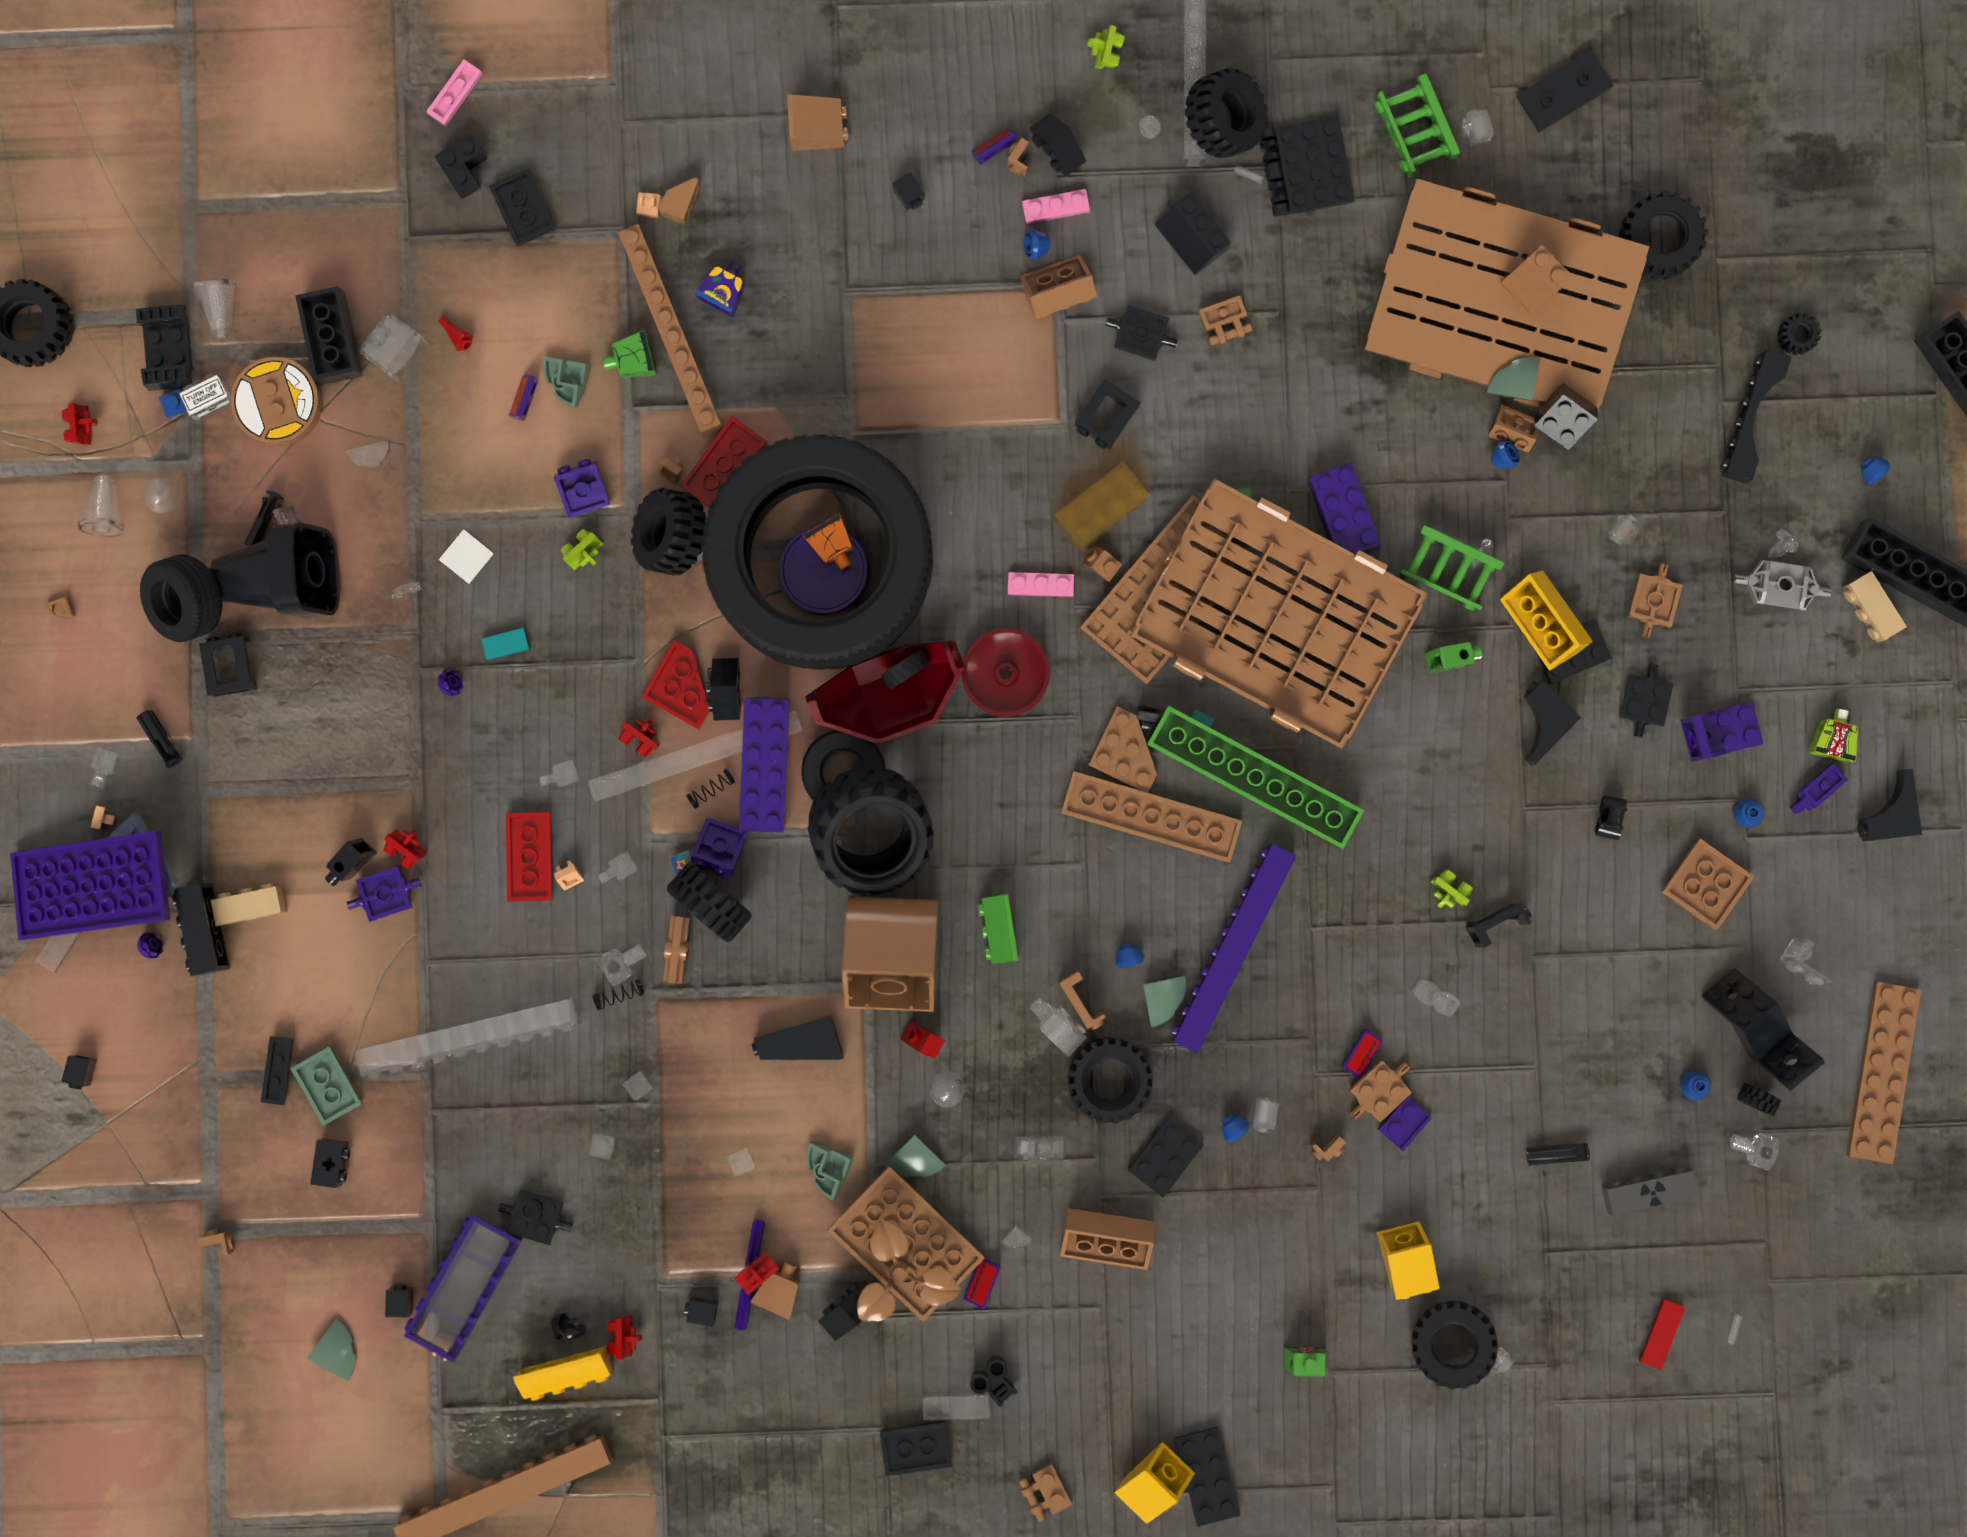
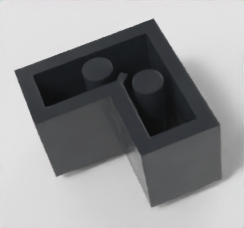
[1029,113,1087,176]
[434,133,487,199]
[706,658,741,721]
[818,1279,869,1341]

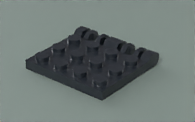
[1260,117,1355,217]

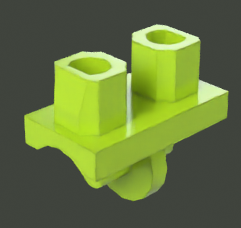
[1087,25,1125,69]
[561,529,603,571]
[1431,869,1473,908]

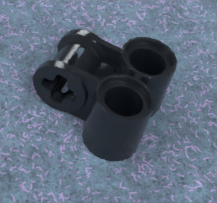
[1595,795,1628,840]
[970,1356,1018,1407]

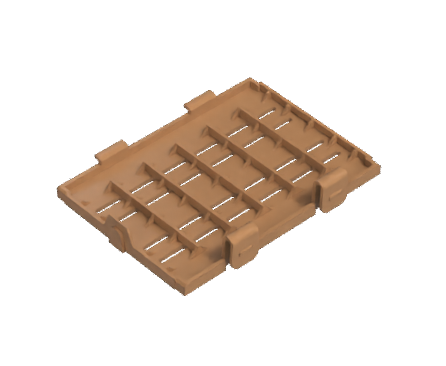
[1364,179,1650,410]
[1129,479,1427,749]

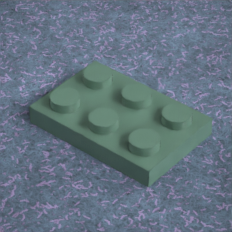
[290,1046,364,1126]

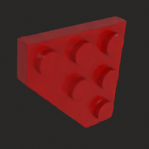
[642,640,709,730]

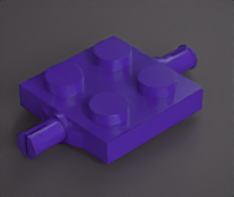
[346,866,421,922]

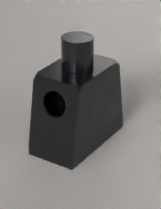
[325,838,377,886]

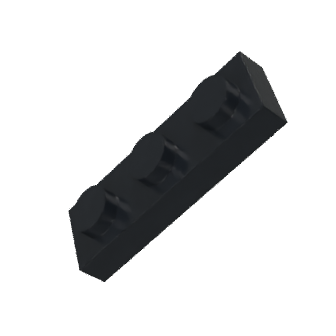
[261,1036,294,1105]

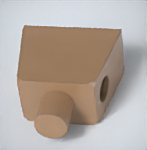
[750,1262,800,1320]

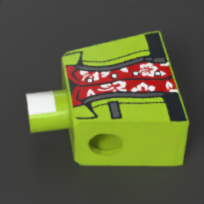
[1807,709,1858,763]

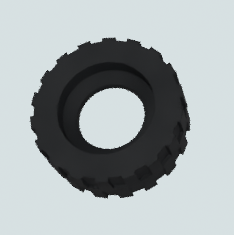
[881,649,931,690]

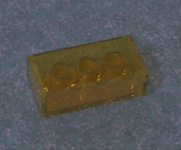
[1054,461,1150,553]

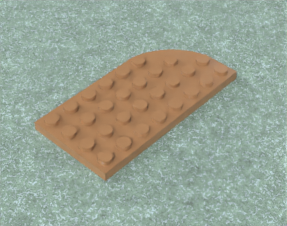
[1080,495,1234,685]

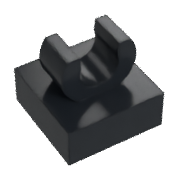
[1137,705,1160,731]

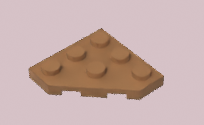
[1088,706,1157,793]

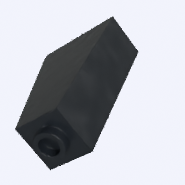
[752,1015,844,1060]

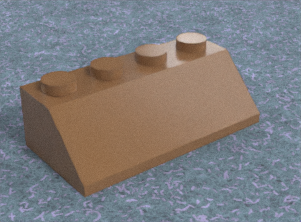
[1060,1208,1156,1270]

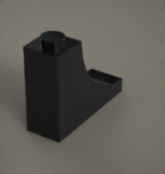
[1524,681,1581,766]
[1857,769,1922,842]

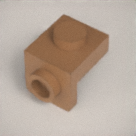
[1007,138,1029,176]
[1082,546,1122,582]
[1309,1135,1346,1162]
[197,1229,235,1255]

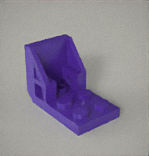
[1680,702,1763,762]

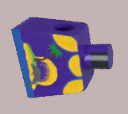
[695,261,745,318]

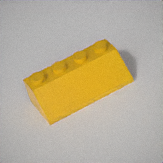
[1500,570,1593,670]
[513,1346,614,1401]

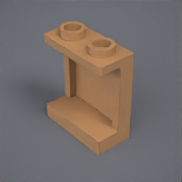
[1059,971,1106,1030]

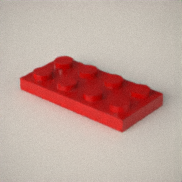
[680,416,768,508]
[506,812,553,902]

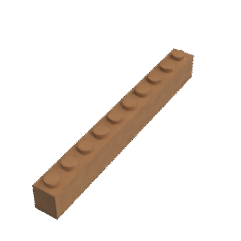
[618,224,723,437]
[393,1434,613,1537]

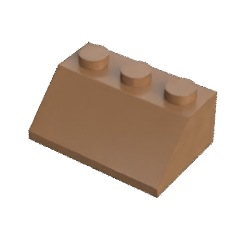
[1019,254,1097,319]

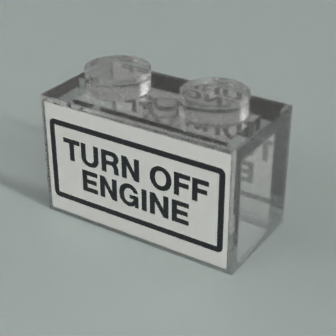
[178,374,231,421]

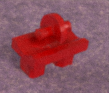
[62,403,98,445]
[618,719,660,758]
[383,829,427,869]
[734,1251,779,1295]
[607,1315,643,1360]

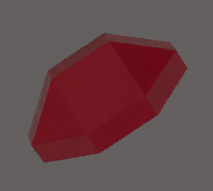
[805,640,965,744]

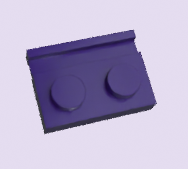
[1378,1097,1432,1151]

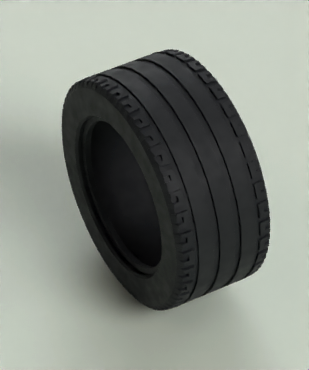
[702,434,933,670]

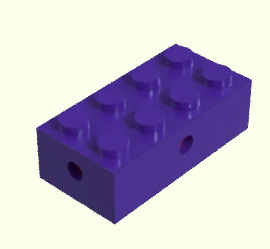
[1307,462,1381,555]

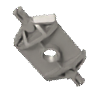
[1733,560,1832,611]

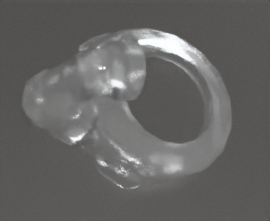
[1768,530,1798,559]

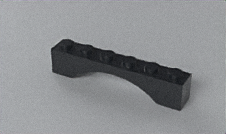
[1721,349,1792,484]

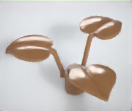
[858,1219,961,1321]

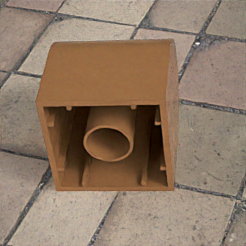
[842,896,938,1012]

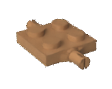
[1627,563,1683,638]
[1349,1059,1412,1122]

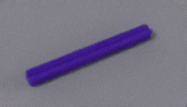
[735,1219,765,1330]

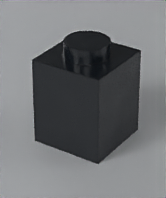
[892,172,925,211]
[61,1055,97,1090]
[385,1283,413,1318]
[684,1297,719,1327]

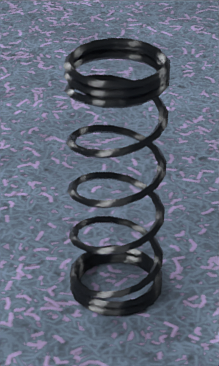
[686,769,735,809]
[593,979,644,1010]

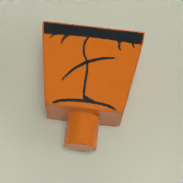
[803,514,853,571]

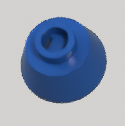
[1023,229,1050,260]
[1491,440,1520,469]
[1861,456,1890,484]
[1734,798,1764,828]
[1115,942,1145,968]
[1681,1070,1711,1100]
[1221,1114,1250,1143]

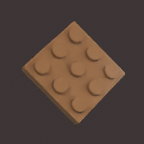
[1661,838,1754,931]

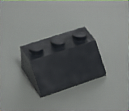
[1155,192,1231,275]

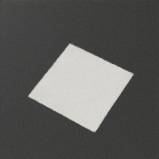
[439,529,494,584]

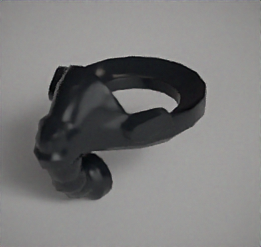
[551,1313,586,1340]

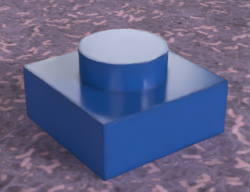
[159,389,188,419]

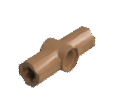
[663,916,690,984]

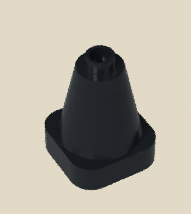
[208,522,340,618]

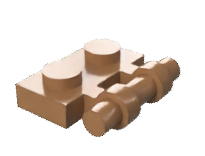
[1198,295,1252,346]
[1018,1463,1072,1522]

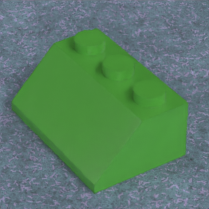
[978,894,1018,964]

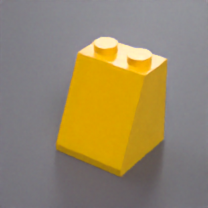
[1376,1221,1439,1300]
[1114,1442,1195,1524]

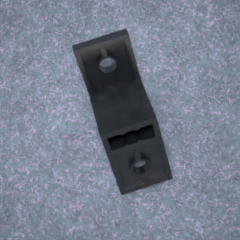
[1701,968,1825,1091]

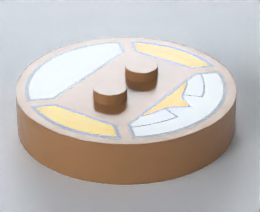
[230,357,322,446]

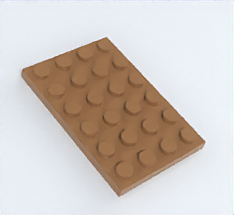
[827,1165,985,1322]

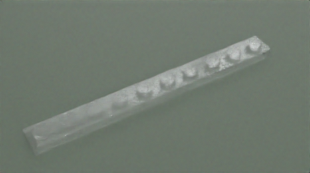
[587,710,803,802]

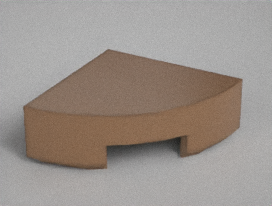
[45,596,76,618]

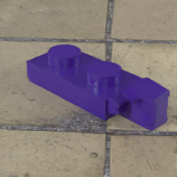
[1789,763,1848,814]

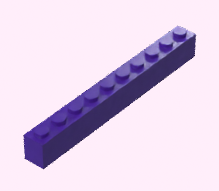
[1171,844,1296,1054]

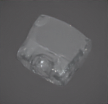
[359,313,429,383]

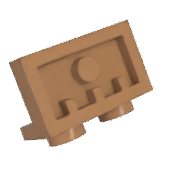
[1489,405,1540,452]

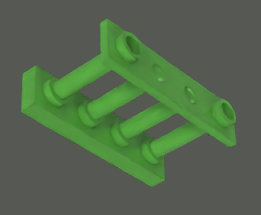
[1374,73,1460,178]
[1400,524,1504,611]

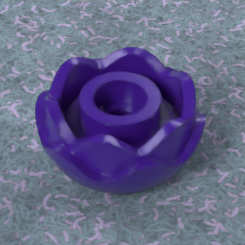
[438,670,463,696]
[137,932,163,959]

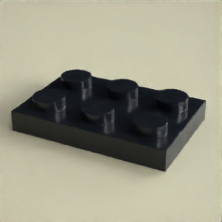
[489,168,556,247]
[1535,618,1612,684]
[1128,1117,1204,1198]
[880,1420,952,1477]

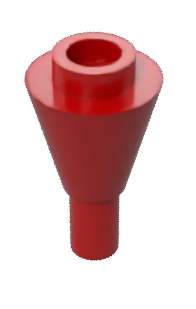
[438,316,473,351]

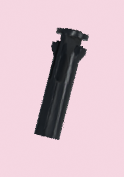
[244,490,284,546]
[136,710,183,768]
[1526,1143,1590,1166]

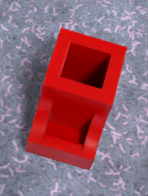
[900,1020,945,1059]

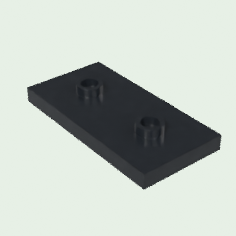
[1516,50,1613,132]

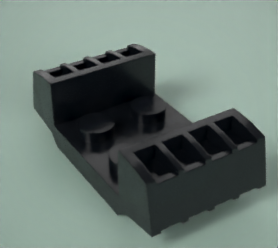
[136,304,193,391]

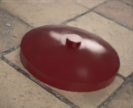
[962,628,1050,717]

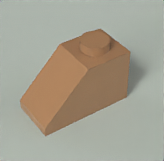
[658,177,701,225]

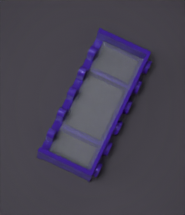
[404,1215,522,1362]

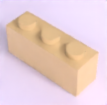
[1842,571,1907,643]
[211,883,287,926]

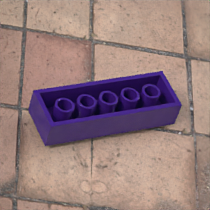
[739,697,790,833]

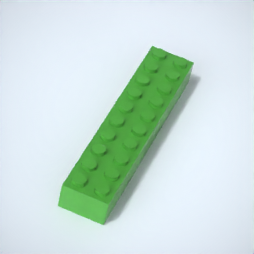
[1147,706,1364,849]

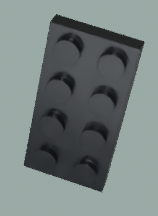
[1175,1426,1241,1527]

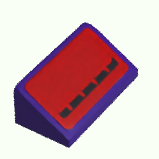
[972,129,1016,164]
[509,375,538,421]
[1341,1029,1383,1078]
[964,1259,1001,1309]

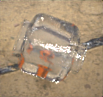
[1607,513,1640,547]

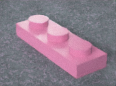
[426,59,483,126]
[1022,189,1090,224]
[1008,572,1074,597]

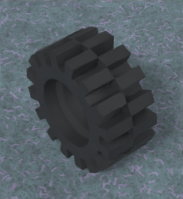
[1777,313,1822,355]
[1736,1083,1782,1116]

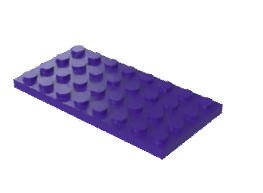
[10,831,170,940]

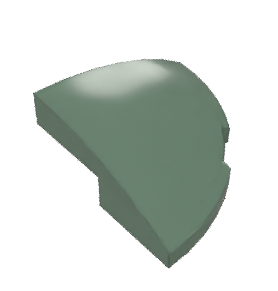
[543,356,590,407]
[1486,357,1540,401]
[1143,976,1186,1027]
[884,1135,946,1178]
[807,1142,854,1201]
[308,1318,356,1381]

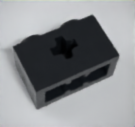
[310,1138,350,1188]

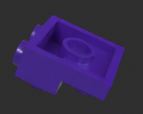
[554,458,610,518]
[691,817,748,878]

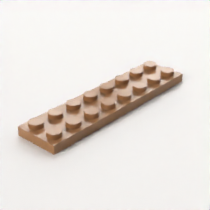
[1061,771,1242,863]
[1847,981,1921,1164]

